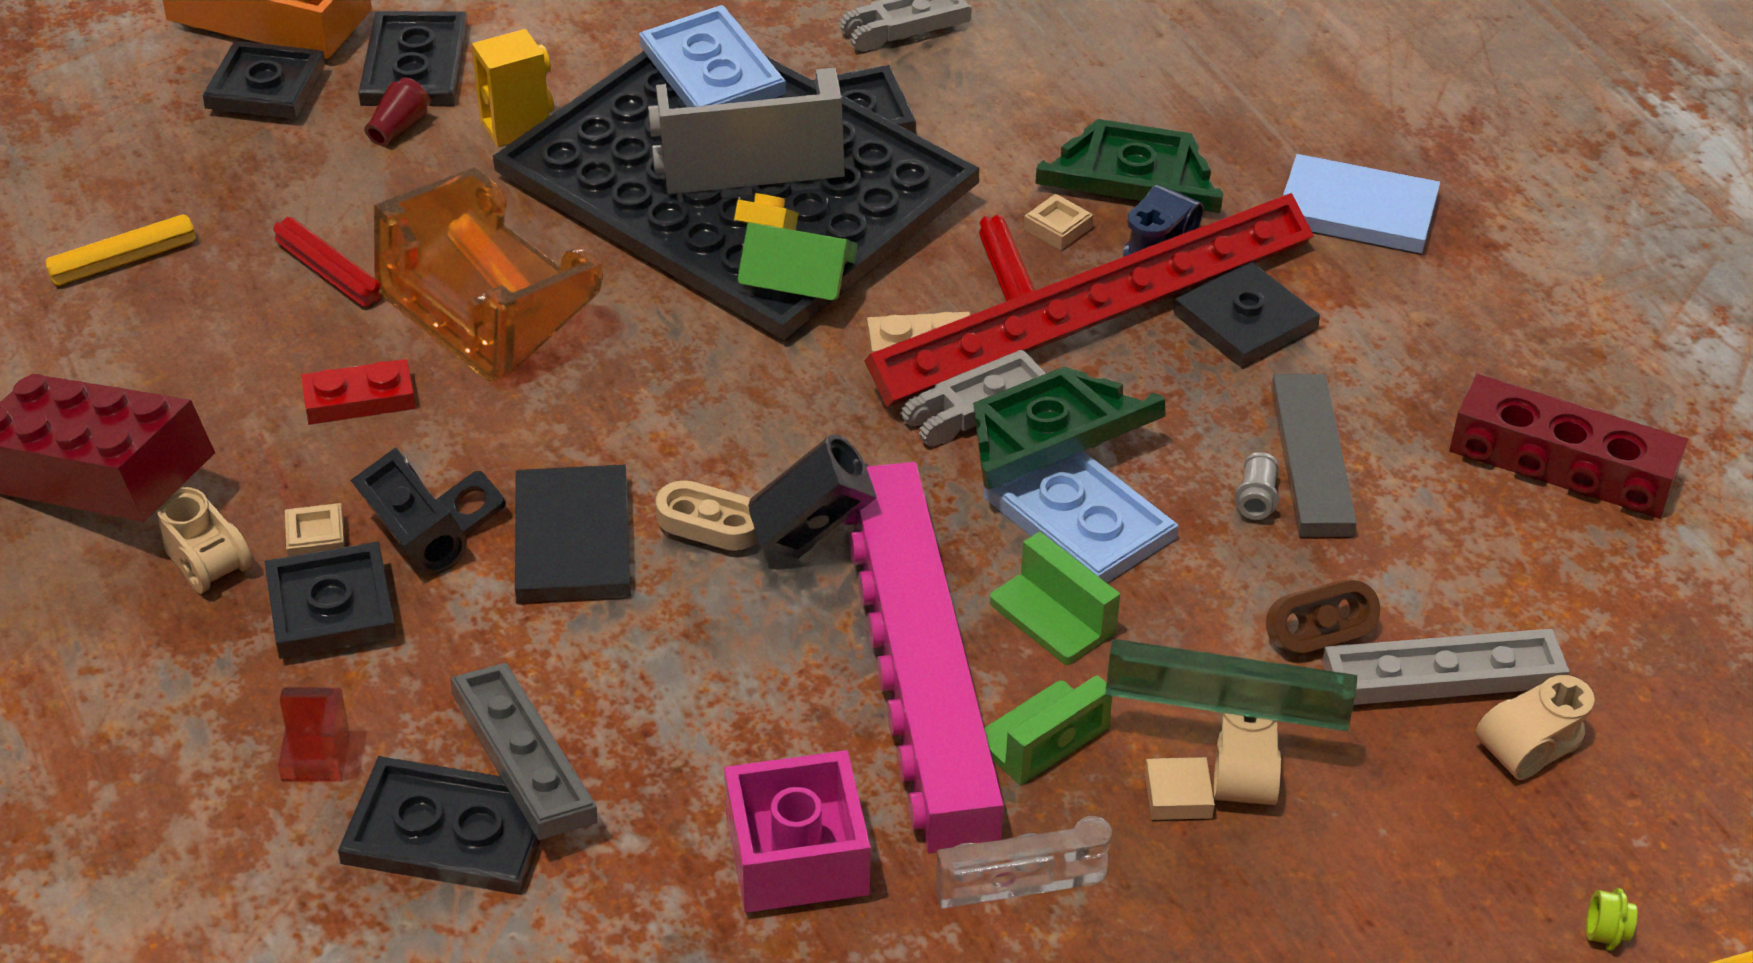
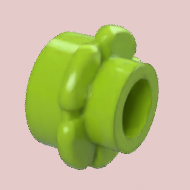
[1586,888,1637,951]

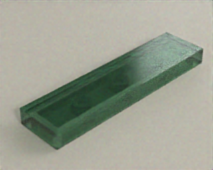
[1105,639,1358,732]

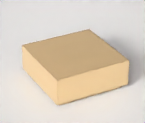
[1023,194,1093,251]
[285,503,345,557]
[1144,757,1215,820]

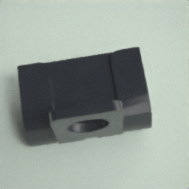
[748,434,877,559]
[350,447,506,575]

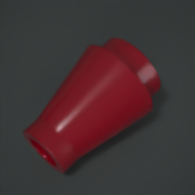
[364,78,430,147]

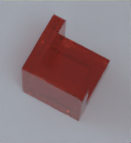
[278,687,350,782]

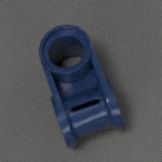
[1123,185,1204,257]

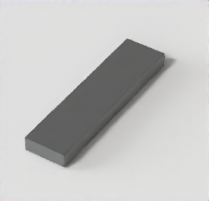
[1271,374,1357,537]
[451,663,597,840]

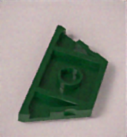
[1035,119,1224,213]
[973,367,1166,490]

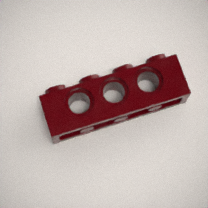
[1449,373,1688,519]

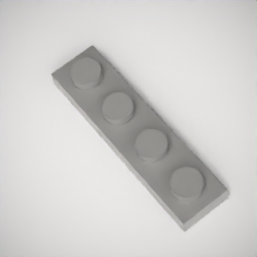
[1322,629,1570,706]

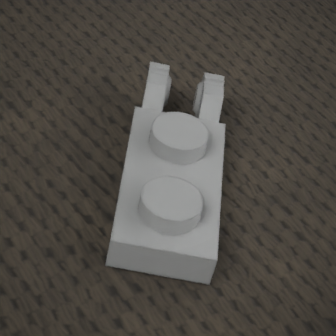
[839,0,972,53]
[901,350,1046,447]

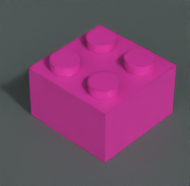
[724,750,871,913]

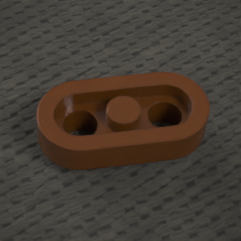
[1266,580,1380,653]

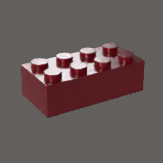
[0,374,215,522]

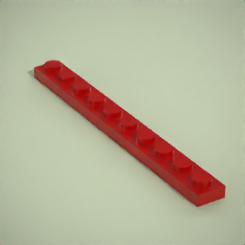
[864,193,1314,407]

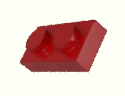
[301,359,416,425]

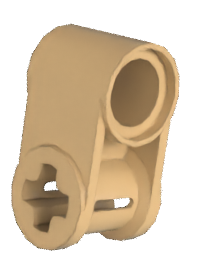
[156,487,253,594]
[1475,675,1595,780]
[1213,689,1281,805]

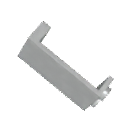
[648,68,845,194]

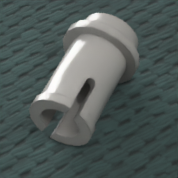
[1234,452,1279,520]

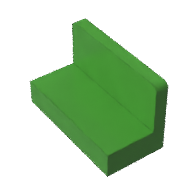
[738,222,858,301]
[990,531,1121,665]
[984,675,1113,786]

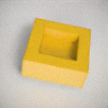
[734,193,799,230]

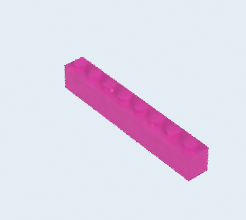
[844,462,1004,854]

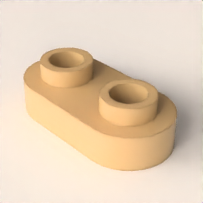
[655,480,758,550]

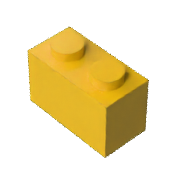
[472,29,554,147]

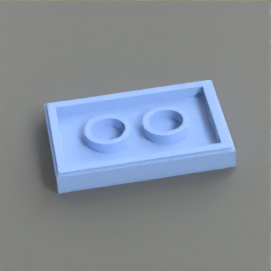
[639,5,786,107]
[1283,154,1440,254]
[983,451,1179,583]

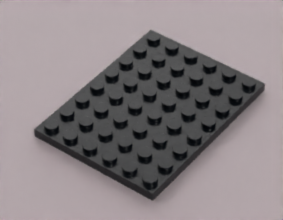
[492,51,979,340]

